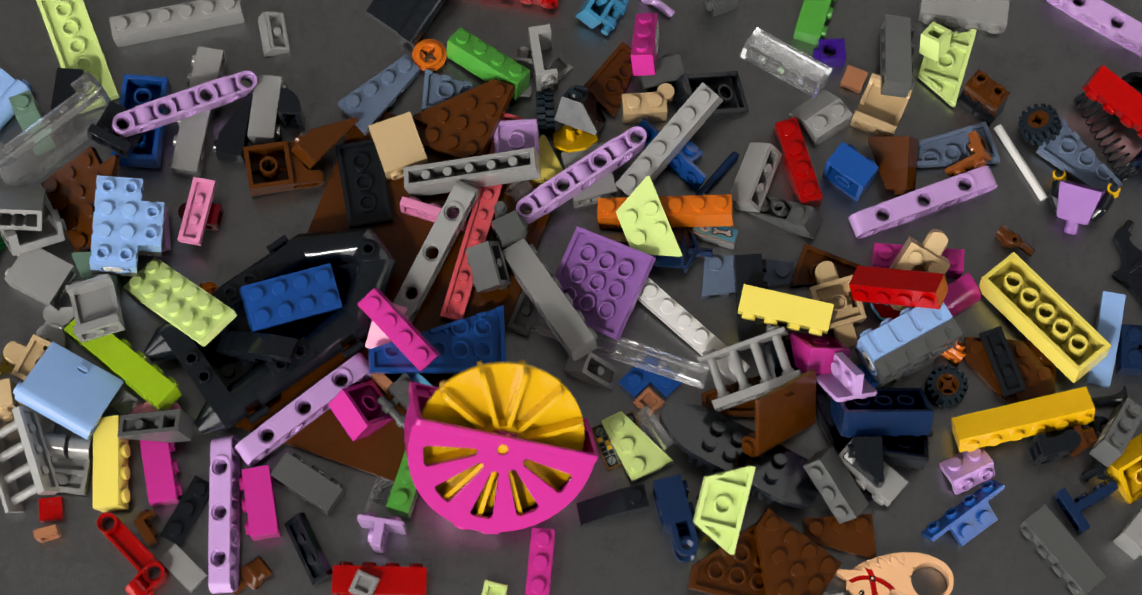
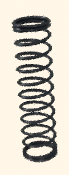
[1073,92,1140,181]

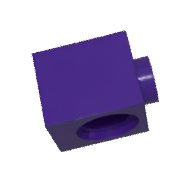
[813,38,846,68]

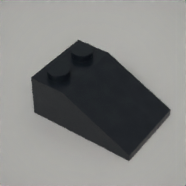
[671,71,749,123]

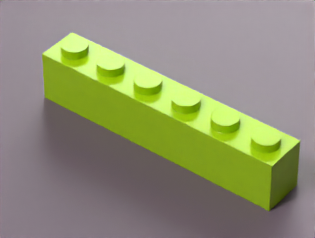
[64,318,182,411]

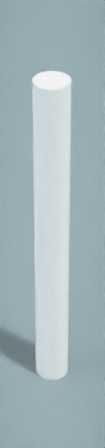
[994,124,1048,202]

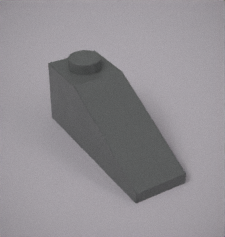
[117,409,195,443]

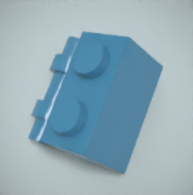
[575,0,629,35]

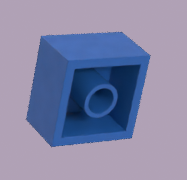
[822,141,879,202]

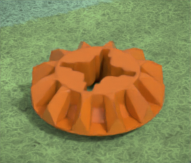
[412,39,447,72]

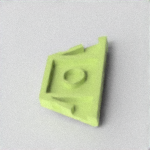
[918,29,977,107]
[616,176,683,257]
[693,466,756,555]

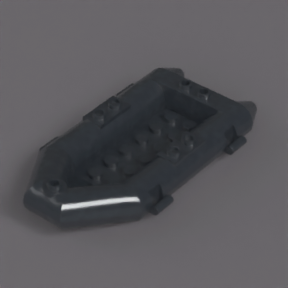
[144,227,398,434]

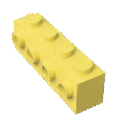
[738,284,834,336]
[93,415,131,513]

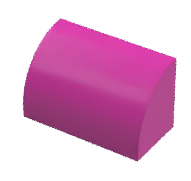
[943,272,981,318]

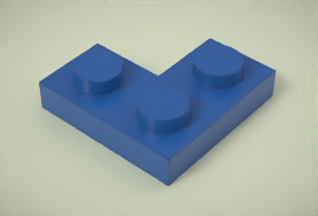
[618,351,683,399]

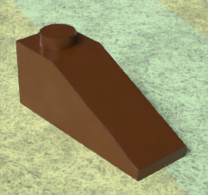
[291,117,359,169]

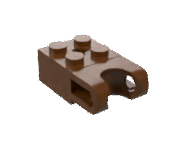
[243,141,326,196]

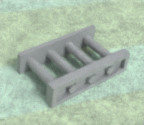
[698,325,802,412]
[0,406,60,513]

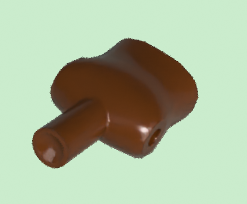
[994,224,1036,257]
[233,555,273,595]

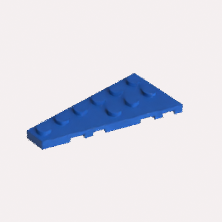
[368,305,506,374]

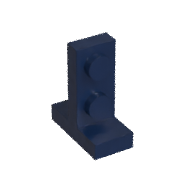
[1053,480,1119,536]

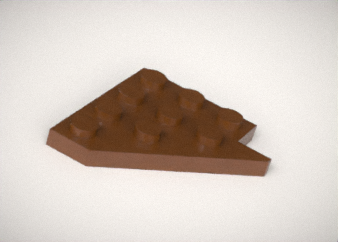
[412,79,516,159]
[41,147,121,252]
[963,337,1056,405]
[753,508,842,595]
[687,522,766,595]

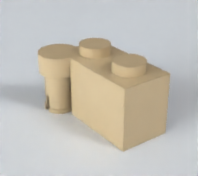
[621,83,674,124]

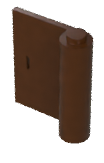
[742,369,816,458]

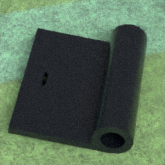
[366,0,446,46]

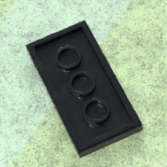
[335,139,393,229]

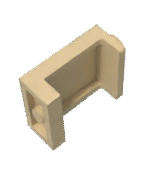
[850,73,913,137]
[368,112,428,180]

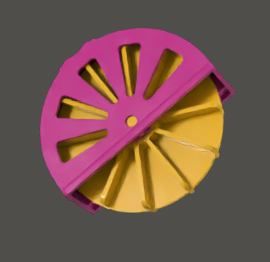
[404,360,599,535]

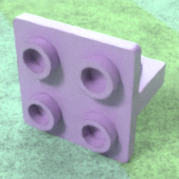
[816,352,877,402]
[357,512,407,554]

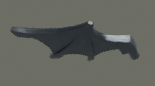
[1113,220,1142,306]

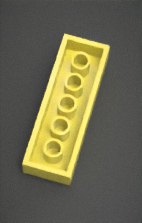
[978,252,1111,383]

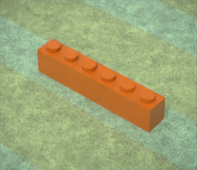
[597,194,733,230]

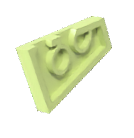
[601,411,673,483]

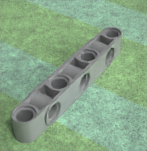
[393,180,479,324]

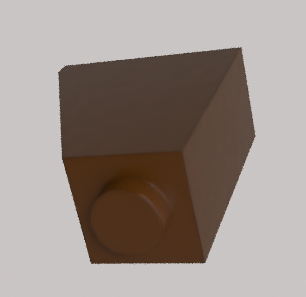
[868,136,918,196]

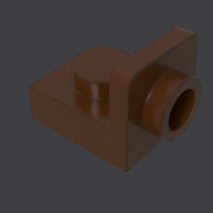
[133,509,159,548]

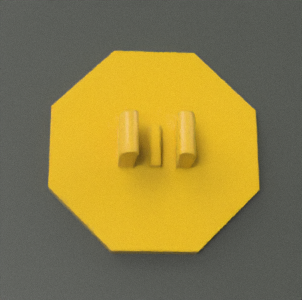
[553,125,598,153]

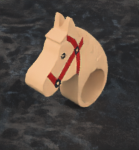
[836,552,954,595]

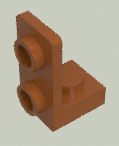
[945,130,992,177]

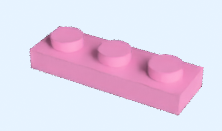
[177,177,217,246]
[400,196,467,231]

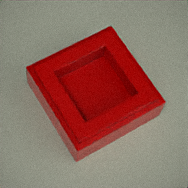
[39,496,64,523]

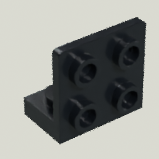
[87,101,144,159]

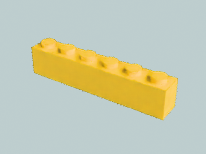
[952,386,1095,452]

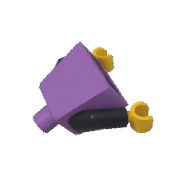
[1049,170,1121,235]

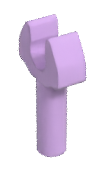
[641,0,675,18]

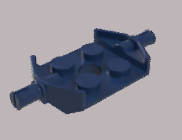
[616,228,713,273]

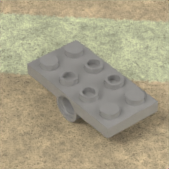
[44,420,93,495]

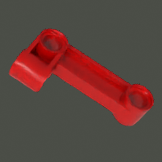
[97,512,169,595]

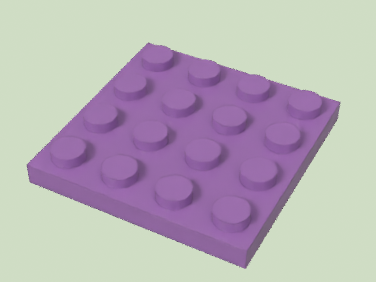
[555,226,656,341]

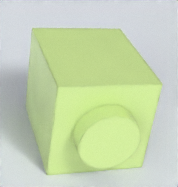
[919,22,952,62]

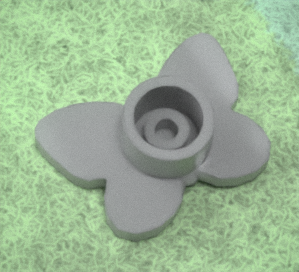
[36,305,74,348]

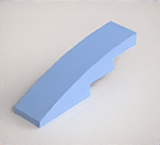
[1086,291,1126,388]

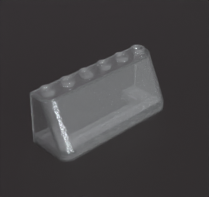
[0,71,111,187]

